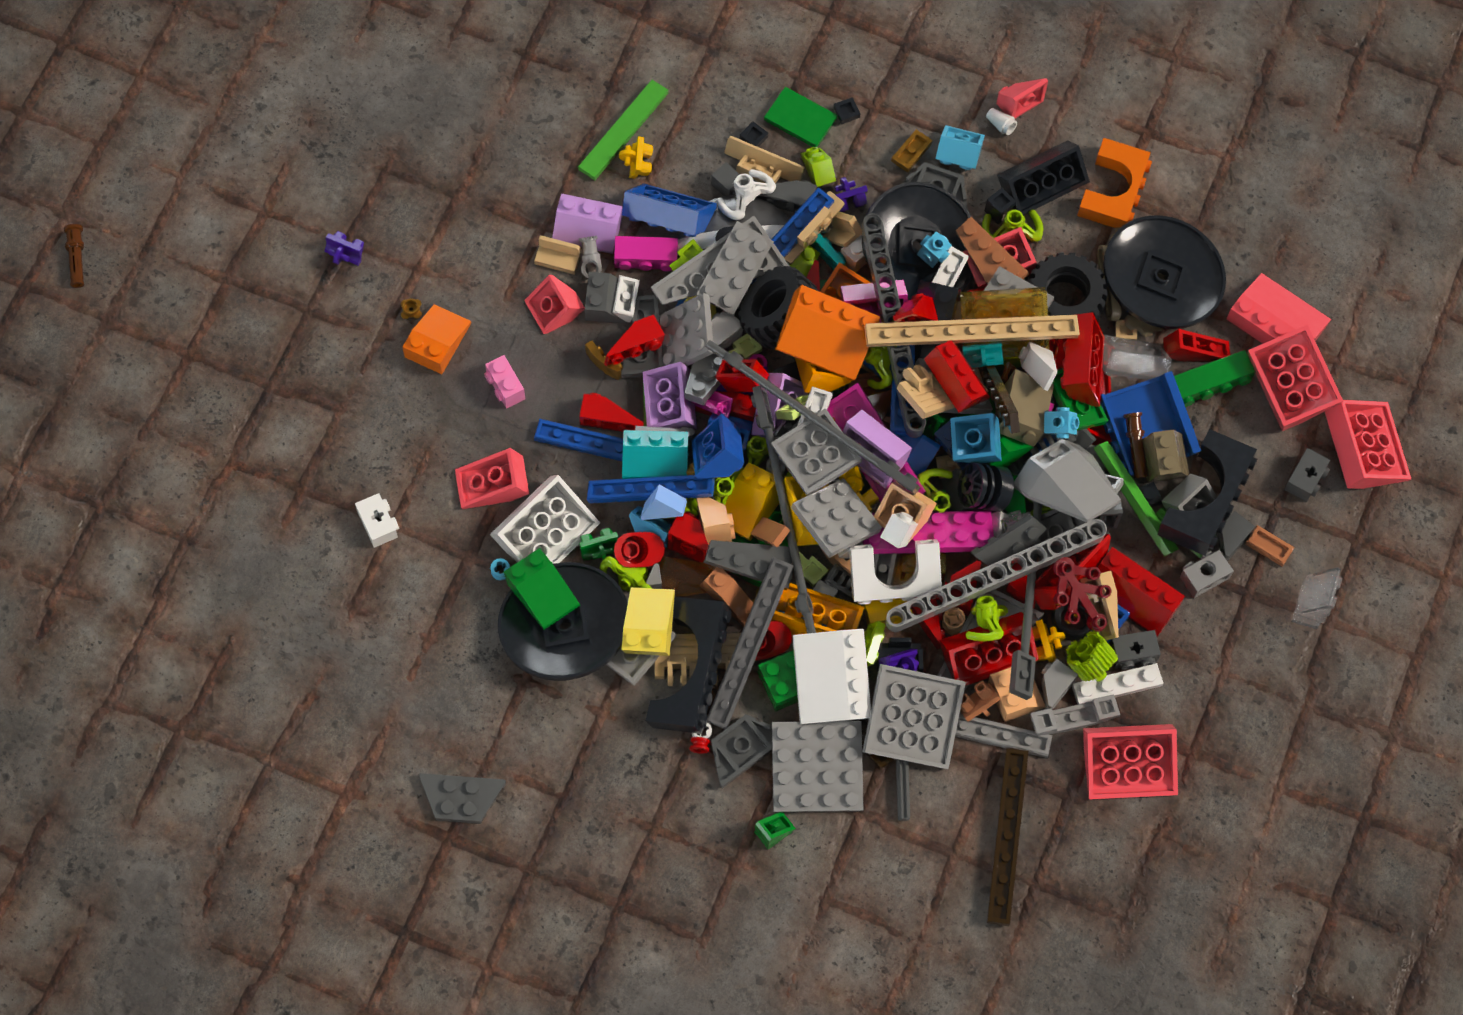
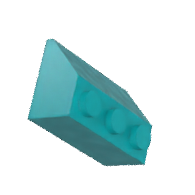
[622,430,688,479]

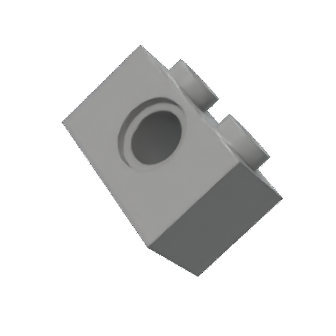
[1180,550,1234,598]

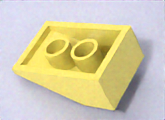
[622,587,675,656]

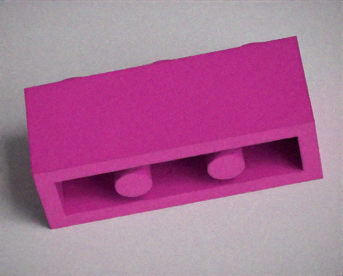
[614,236,678,271]

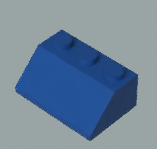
[692,413,744,478]

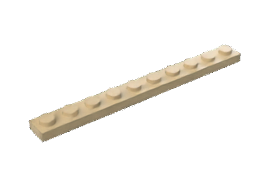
[864,315,1080,347]

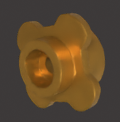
[401,298,422,319]

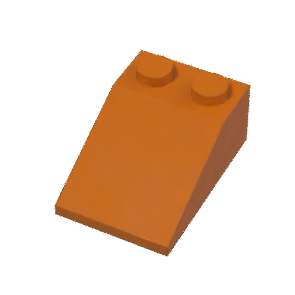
[403,304,472,374]

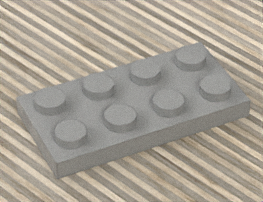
[696,221,774,316]

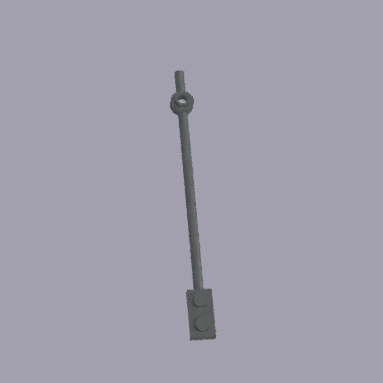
[705,340,920,495]
[751,385,816,634]
[1009,500,1043,700]

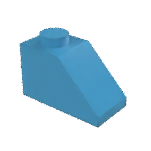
[629,506,672,548]

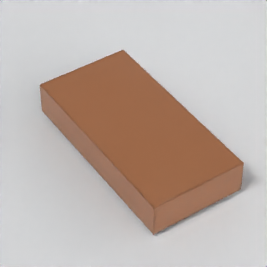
[750,517,790,547]
[1245,525,1295,567]

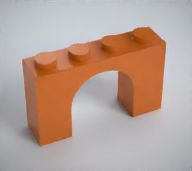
[1077,138,1152,228]

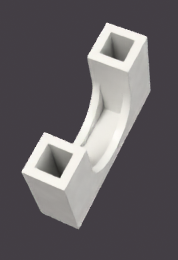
[849,539,942,604]

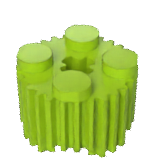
[1066,631,1118,682]

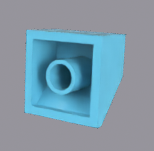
[935,125,985,170]

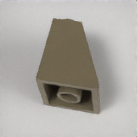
[995,369,1054,447]
[1143,430,1189,483]

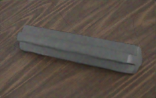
[896,759,910,821]

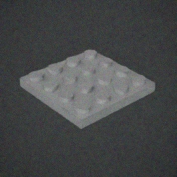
[862,664,966,769]
[772,721,863,812]

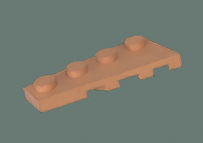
[956,217,1029,285]

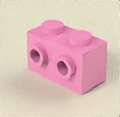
[484,355,525,409]

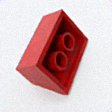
[924,340,990,413]

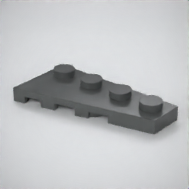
[621,295,663,378]
[703,540,800,590]

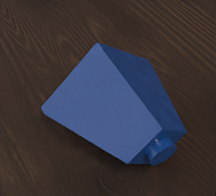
[896,434,941,476]

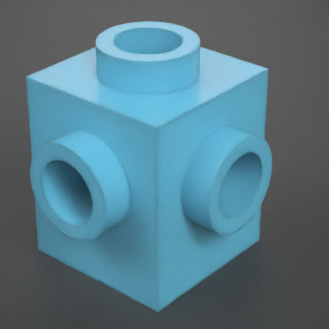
[917,231,952,268]
[1044,407,1079,439]

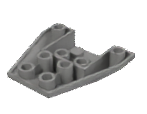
[1014,438,1121,523]

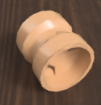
[941,607,965,635]

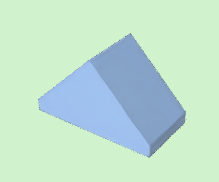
[641,484,687,520]

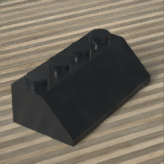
[997,140,1090,215]
[914,280,961,366]

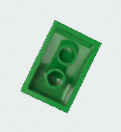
[504,548,580,629]

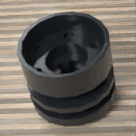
[957,462,1014,512]

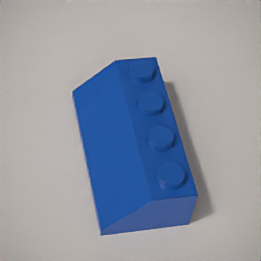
[622,184,717,237]

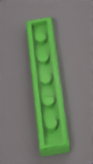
[578,80,668,180]
[1094,441,1178,557]

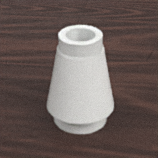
[986,108,1017,135]

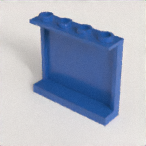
[1100,371,1201,476]

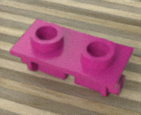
[691,391,733,419]

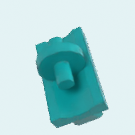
[963,342,1004,368]

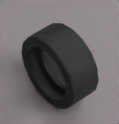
[1052,600,1090,641]

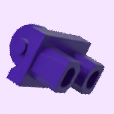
[834,177,868,212]
[325,231,364,266]
[879,649,919,671]

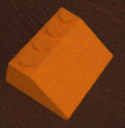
[775,285,880,381]

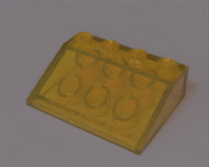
[960,287,1049,358]

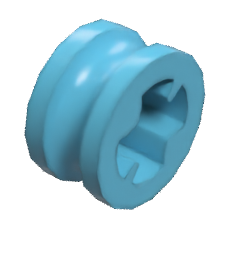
[490,558,510,580]

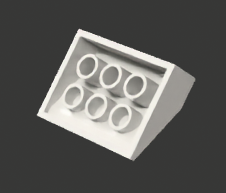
[490,475,600,564]
[792,629,871,724]

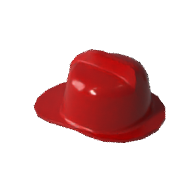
[614,532,665,568]
[755,621,792,661]

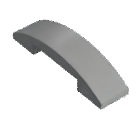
[1030,694,1120,735]

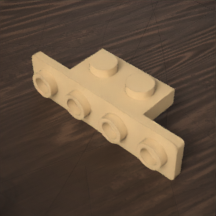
[725,136,805,184]
[784,191,845,264]

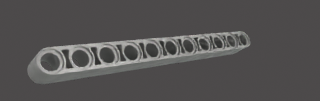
[885,519,1107,632]

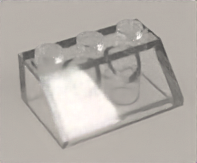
[1102,335,1172,381]

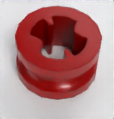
[689,737,710,754]

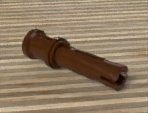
[64,224,84,288]
[1123,412,1148,478]

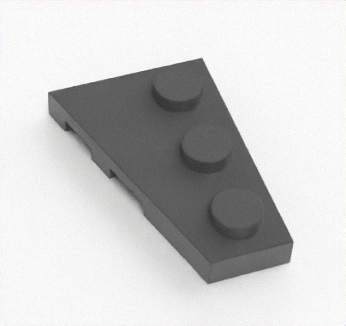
[684,354,723,405]

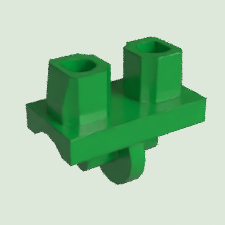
[579,528,618,561]

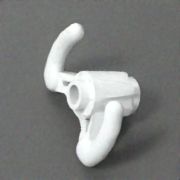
[716,169,776,221]

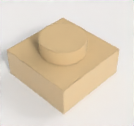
[1115,320,1137,343]

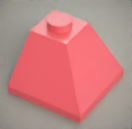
[996,78,1048,119]
[524,275,585,334]

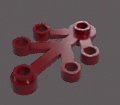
[1053,557,1112,631]

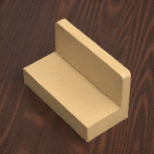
[823,212,862,248]
[534,235,581,275]

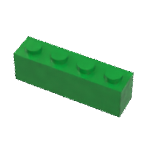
[1174,350,1256,407]

